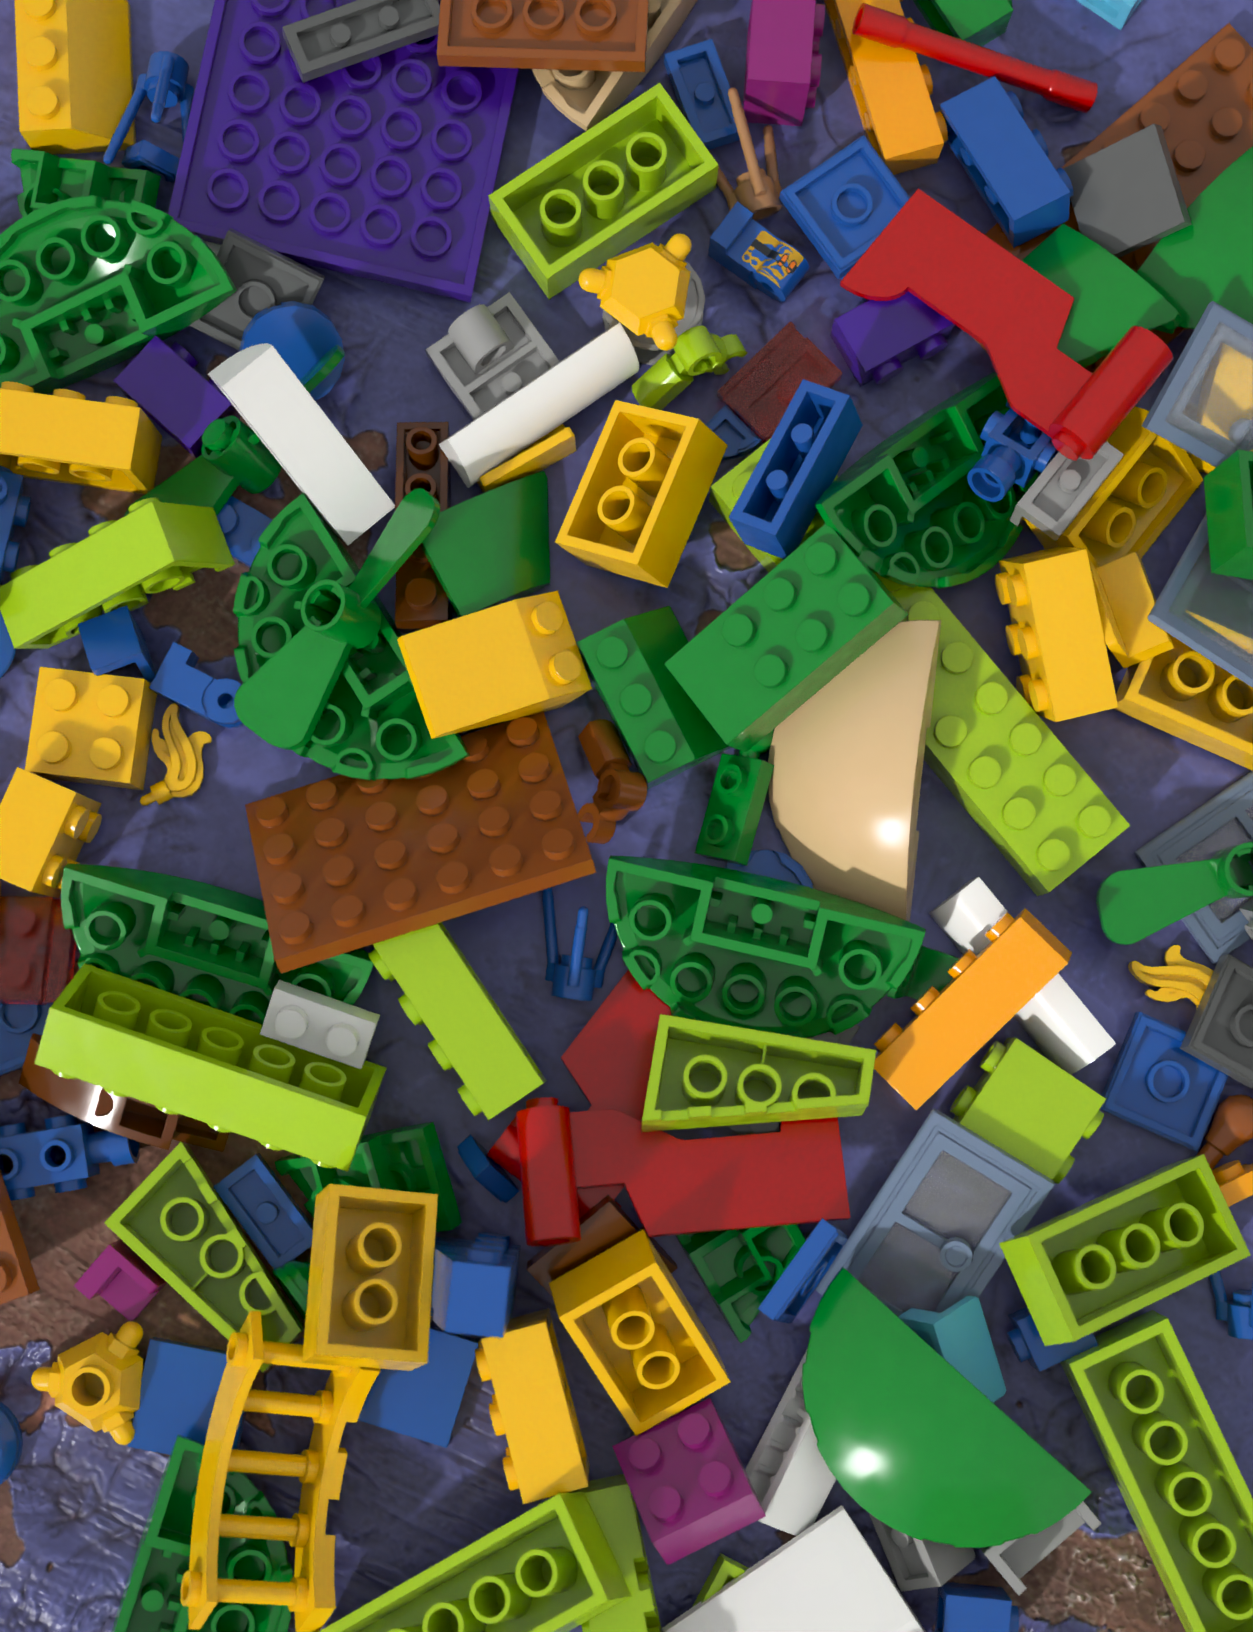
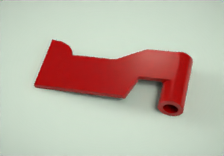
[840,188,1173,461]
[487,969,672,1218]
[516,1097,851,1246]

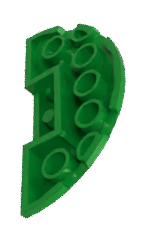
[1137,146,1253,334]
[0,195,237,394]
[815,371,1038,589]
[233,493,470,781]
[606,855,926,1038]
[61,863,374,1025]
[802,1266,1092,1548]
[111,1435,293,1632]

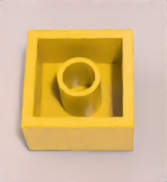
[25,667,157,790]
[0,767,102,899]

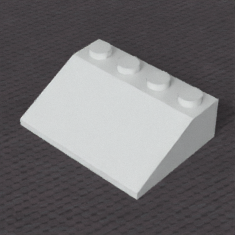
[662,1505,926,1632]

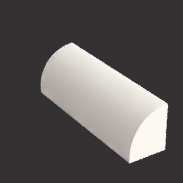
[439,323,639,488]
[208,343,395,546]
[929,877,1116,1075]
[745,1350,836,1536]

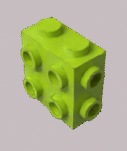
[950,1038,1106,1184]

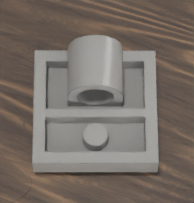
[425,292,560,420]

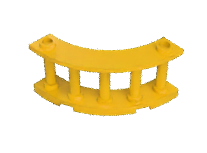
[180,1311,380,1632]

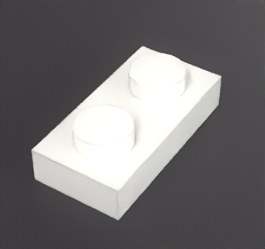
[260,980,380,1069]

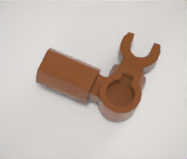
[578,719,647,844]

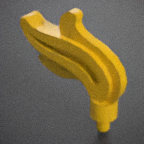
[140,703,212,806]
[1128,945,1213,1010]

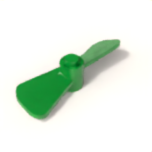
[124,345,345,517]
[234,488,440,750]
[1096,842,1253,945]

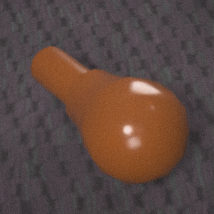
[1196,1094,1253,1170]

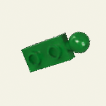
[695,728,775,866]

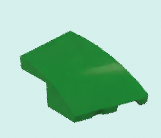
[11,148,161,217]
[1022,224,1182,367]
[420,471,550,617]
[275,1122,462,1232]
[675,1224,806,1343]

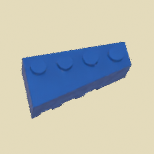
[431,1232,521,1338]

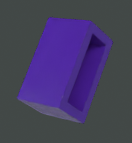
[830,291,954,387]
[113,335,241,459]

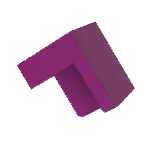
[74,1239,167,1321]

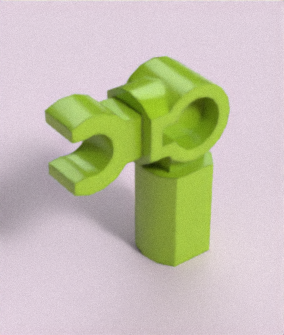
[632,325,748,410]

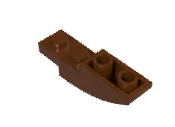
[395,422,451,629]
[19,1033,229,1152]

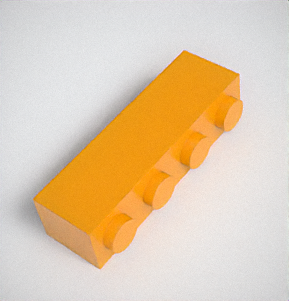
[824,0,948,175]
[873,908,1072,1110]

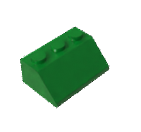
[577,605,732,790]

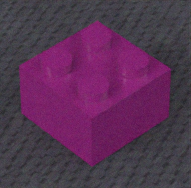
[743,0,825,126]
[612,1398,766,1565]

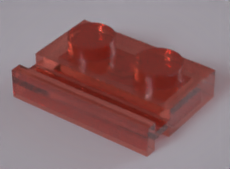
[717,321,843,444]
[0,896,76,1005]

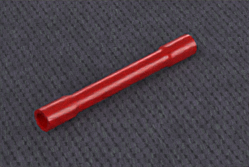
[852,3,1098,113]

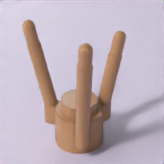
[708,87,782,221]

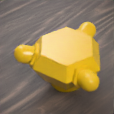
[578,233,692,351]
[31,1321,143,1445]

